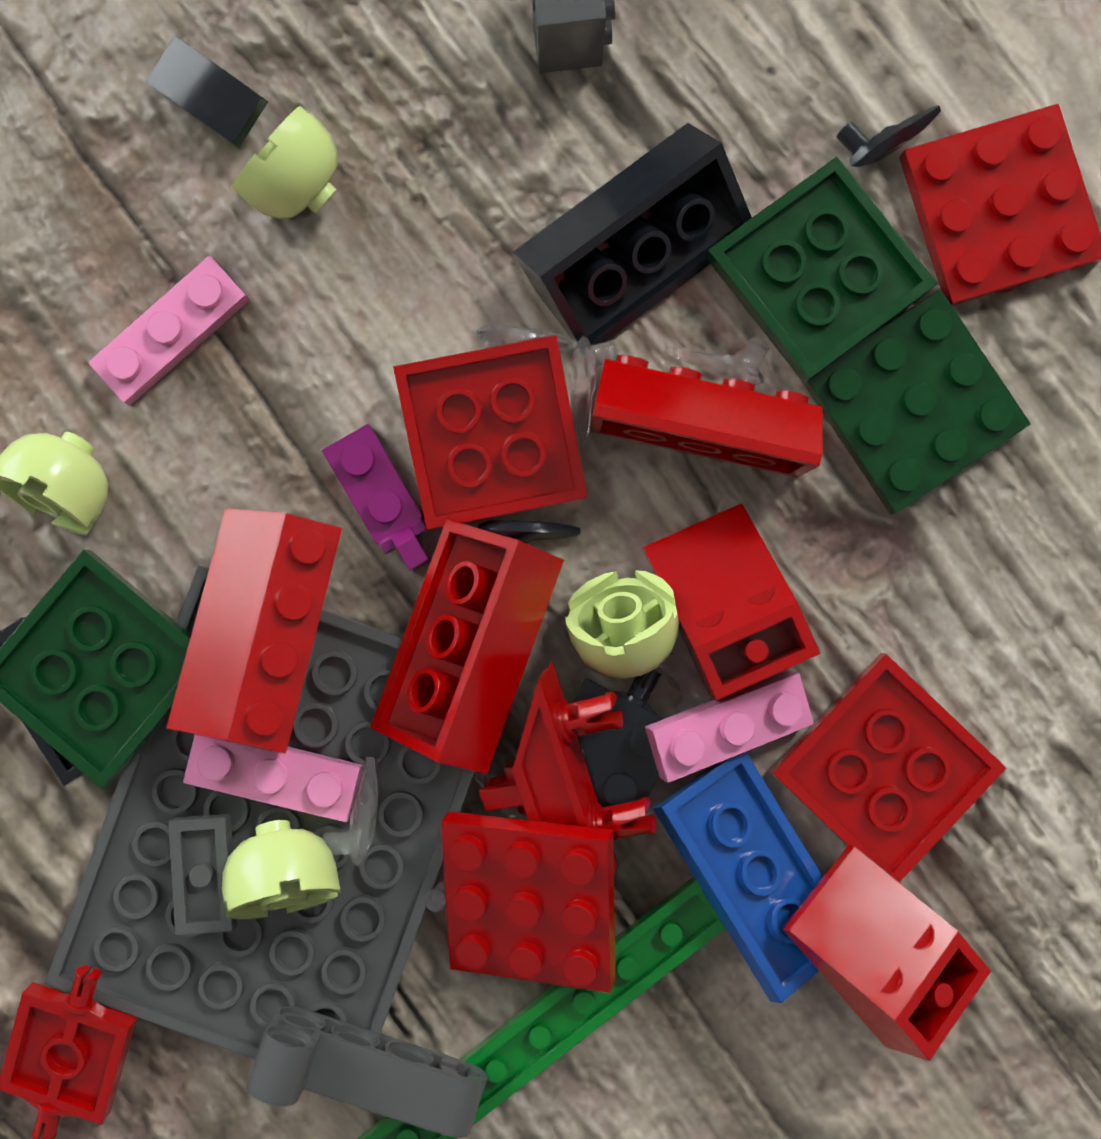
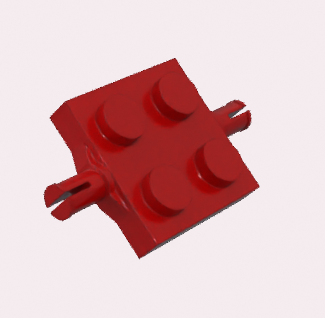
[0,965,137,1139]

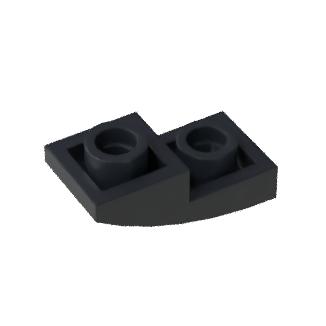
[146,35,268,148]

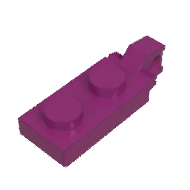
[321,423,431,572]

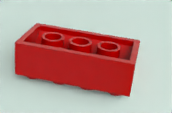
[589,355,823,478]
[166,508,342,754]
[370,519,564,774]

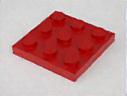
[899,103,1101,306]
[393,334,588,530]
[770,653,1006,883]
[441,811,616,993]

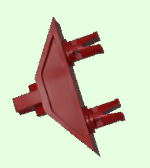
[479,661,656,874]

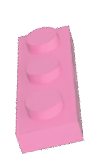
[88,255,250,406]
[645,670,814,783]
[183,735,363,823]

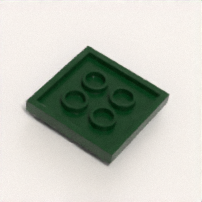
[705,156,938,384]
[802,289,1031,515]
[0,549,191,789]

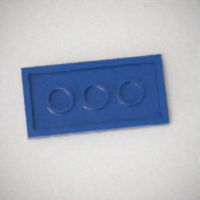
[653,752,823,1003]

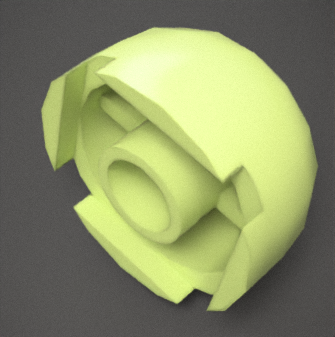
[231,106,338,219]
[0,432,108,535]
[565,570,679,679]
[222,820,341,919]

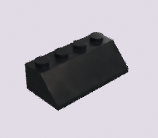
[513,123,752,357]

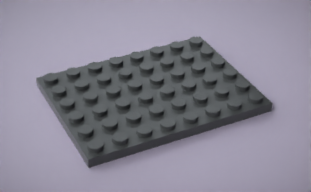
[45,565,475,1060]

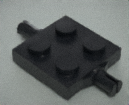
[572,670,665,807]

